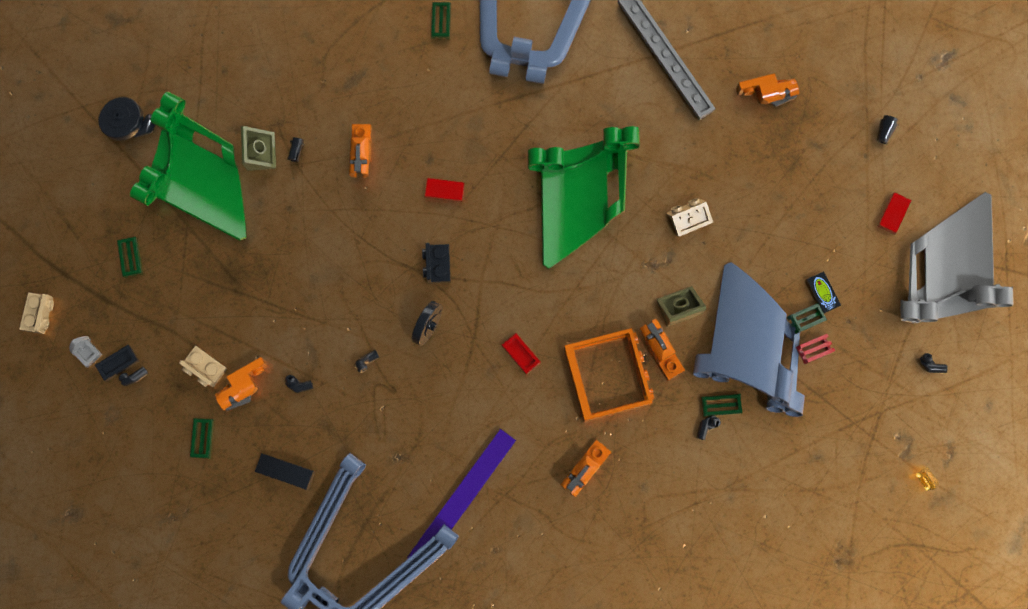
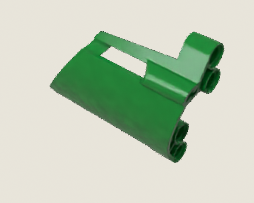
[130,91,247,241]
[528,126,640,269]

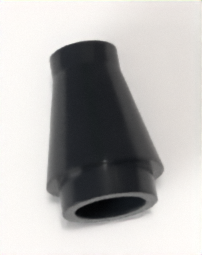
[877,115,898,145]

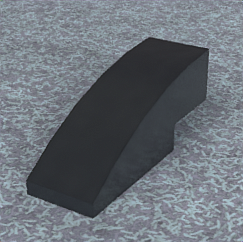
[255,453,315,490]

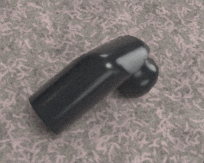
[134,114,155,138]
[355,350,380,373]
[920,353,948,374]
[118,366,148,386]
[285,375,314,393]
[696,416,721,441]

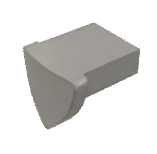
[69,336,103,368]

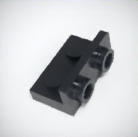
[422,243,451,284]

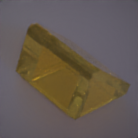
[917,467,939,491]

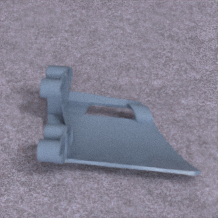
[693,262,805,417]

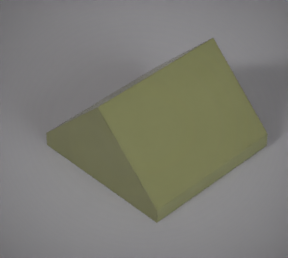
[241,126,276,171]
[657,286,706,327]

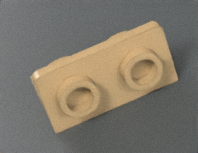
[667,198,713,237]
[19,292,54,334]
[179,346,227,387]

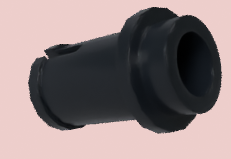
[287,137,305,162]

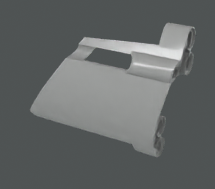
[900,192,1014,324]

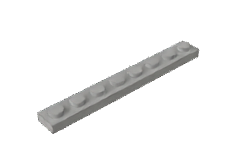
[618,0,716,120]

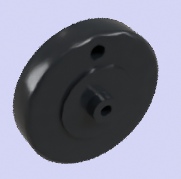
[98,97,144,141]
[412,301,443,346]

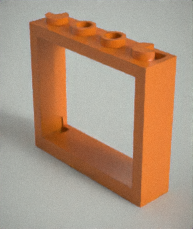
[564,328,654,422]

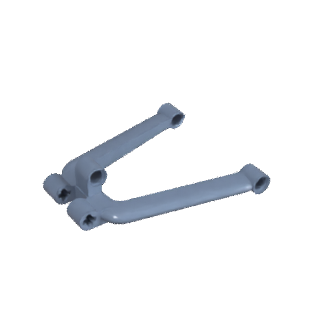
[480,0,591,84]
[281,453,459,609]

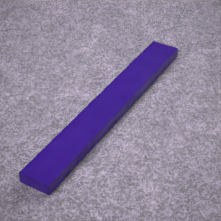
[407,429,516,558]

